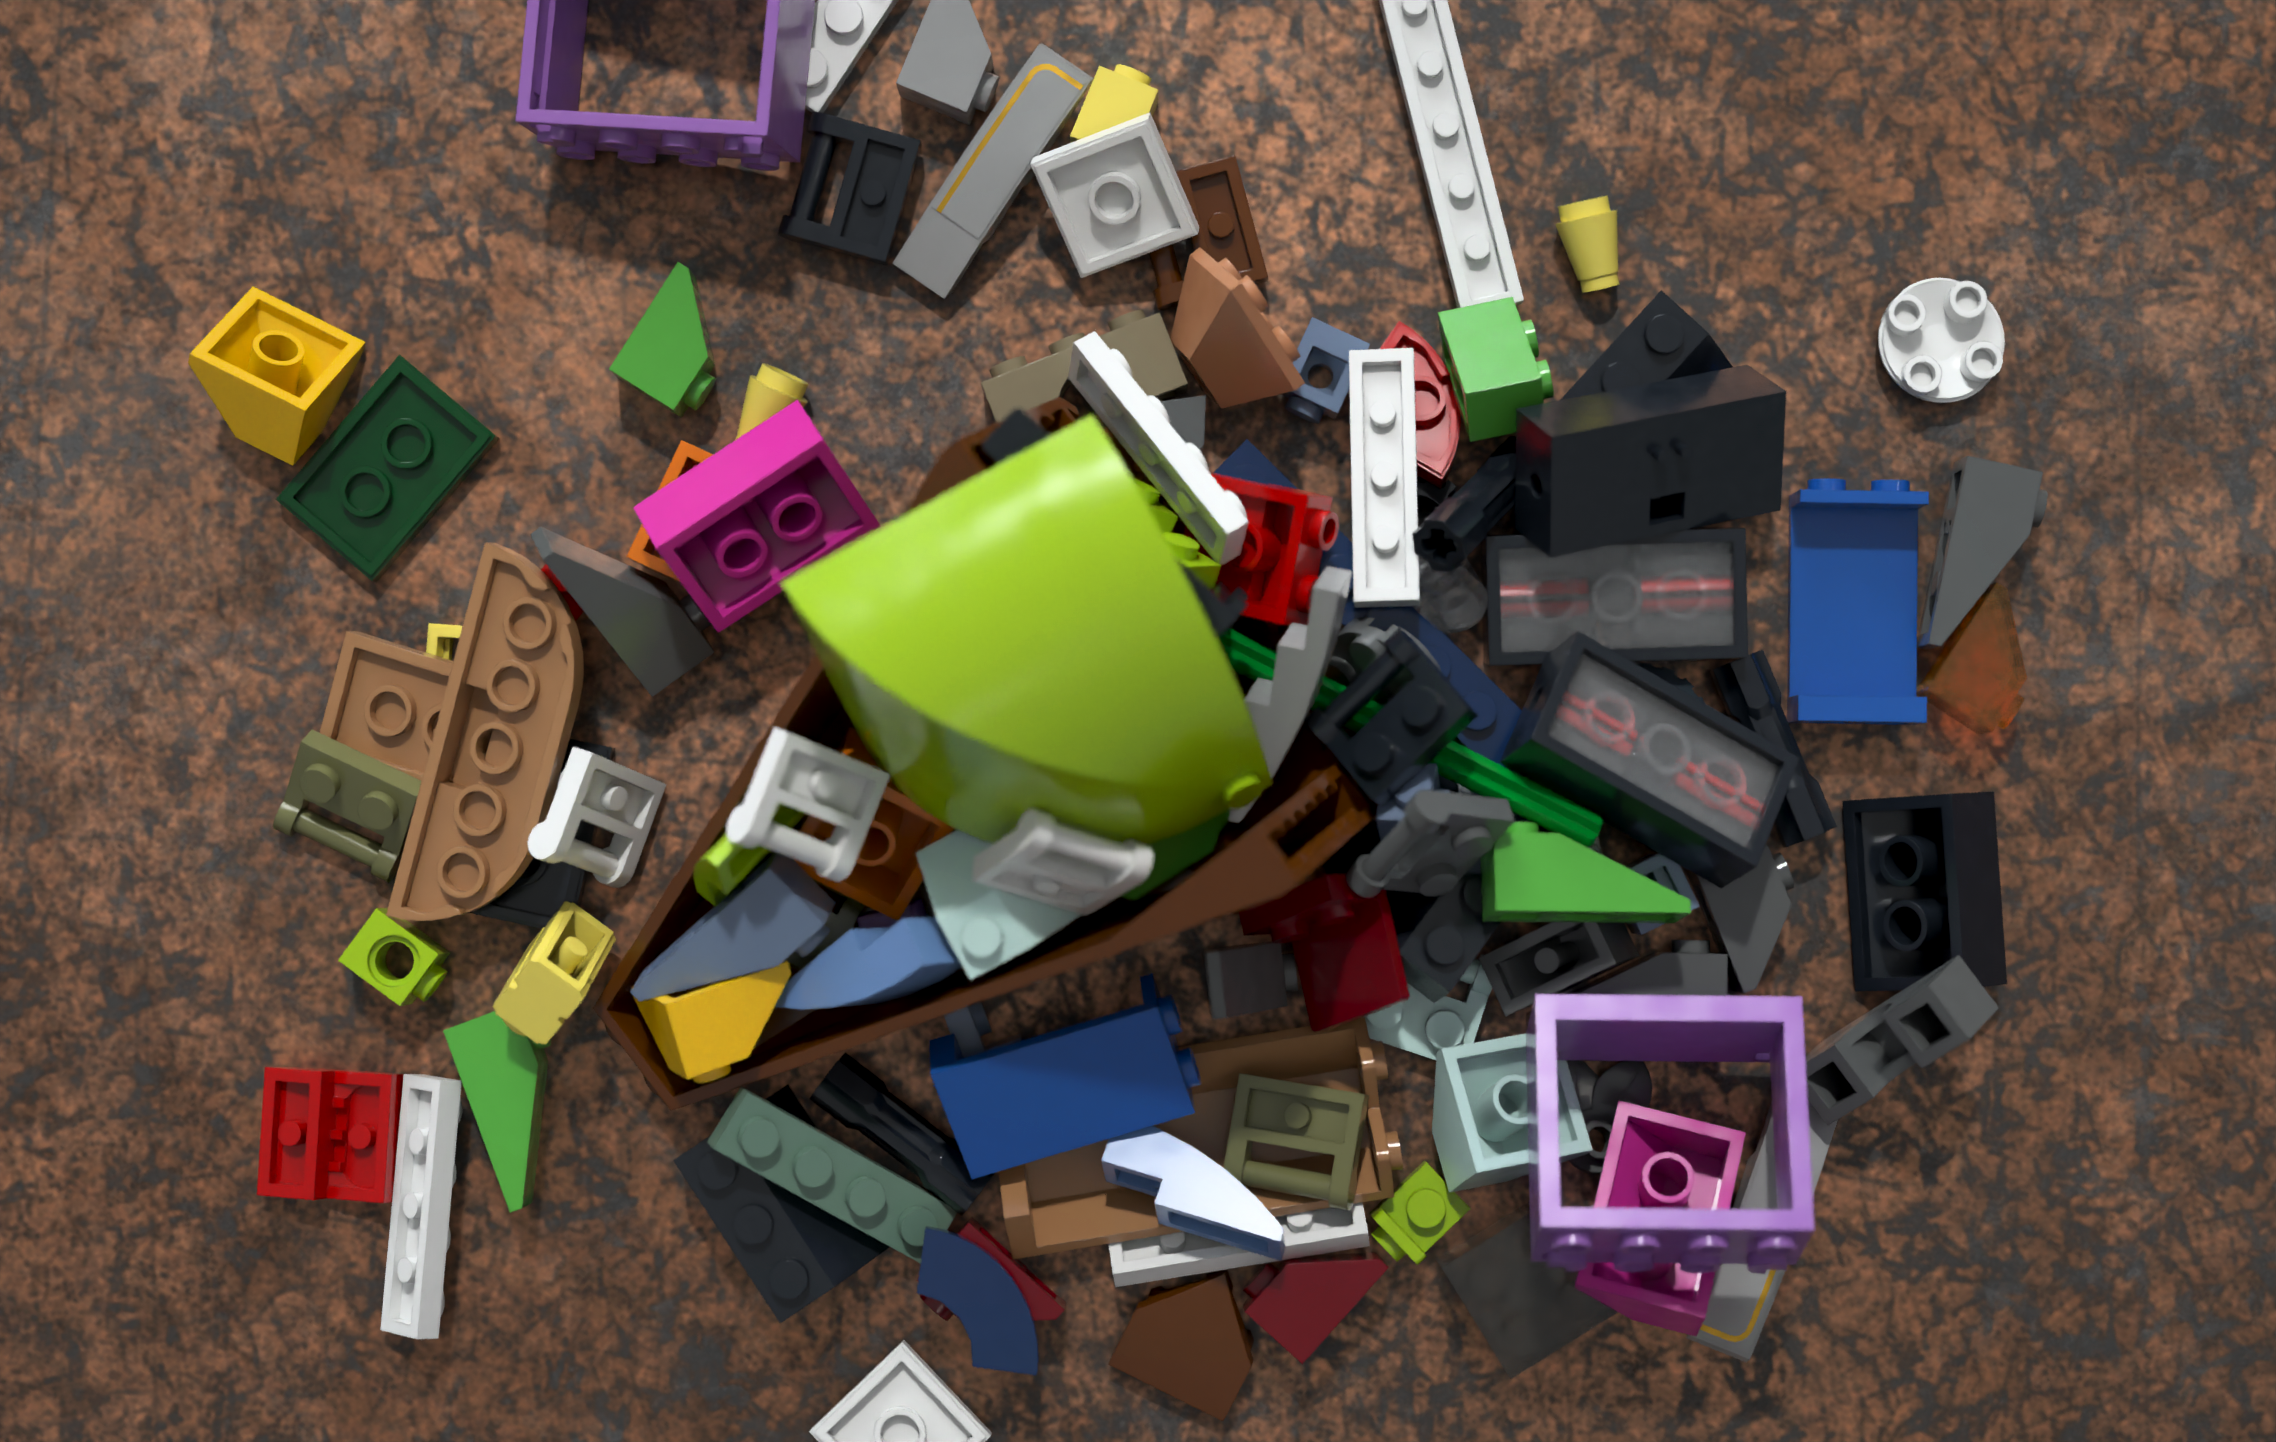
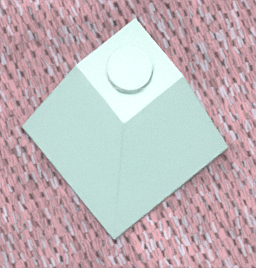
[916,829,1082,980]
[1432,1033,1593,1193]

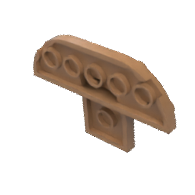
[320,543,584,921]

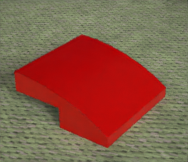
[257,1067,404,1203]

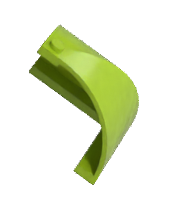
[781,415,1273,844]

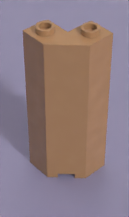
[999,1017,1403,1259]

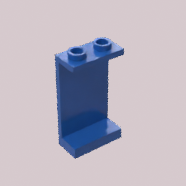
[1787,478,1929,725]
[929,974,1201,1179]

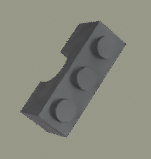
[1805,955,1999,1125]

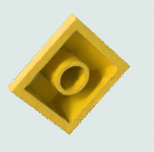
[188,287,366,466]
[630,960,791,1083]

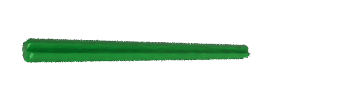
[1217,627,1603,848]

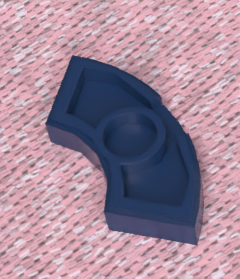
[917,1226,1039,1375]

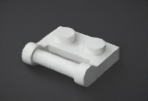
[726,727,891,882]
[528,747,666,888]
[972,808,1154,916]

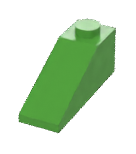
[1481,822,1691,923]
[443,1011,551,1213]

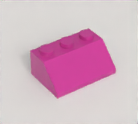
[633,400,881,633]
[1574,1100,1746,1336]

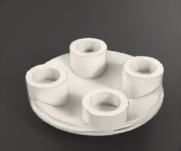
[1878,278,2005,403]

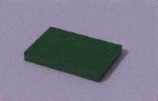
[276,354,500,583]

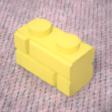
[493,901,616,1045]

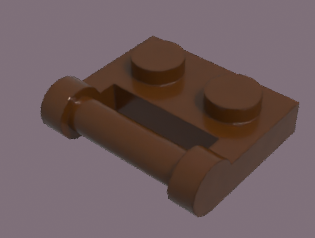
[1149,155,1268,310]

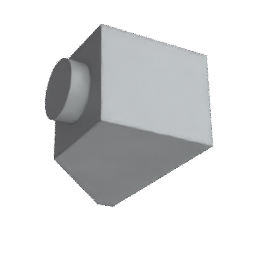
[896,0,999,125]

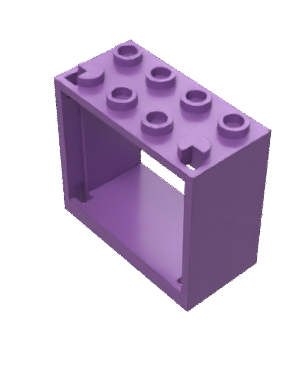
[516,0,815,171]
[1526,994,1814,1274]

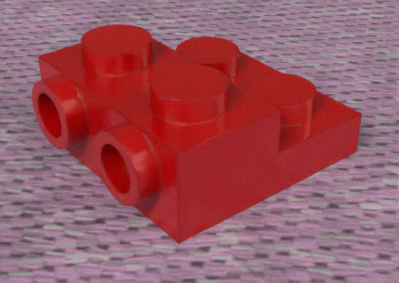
[1184,472,1339,625]

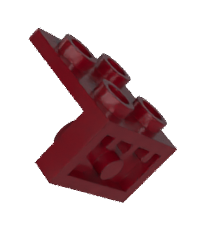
[1239,874,1410,1032]

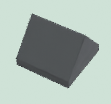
[1160,395,1206,453]

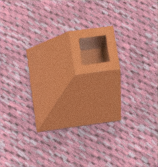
[1170,247,1305,409]

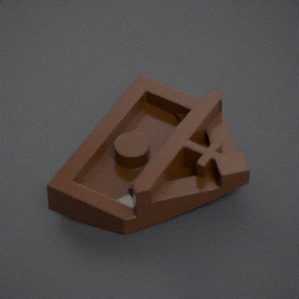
[1108,1269,1254,1421]

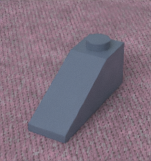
[630,852,835,1001]

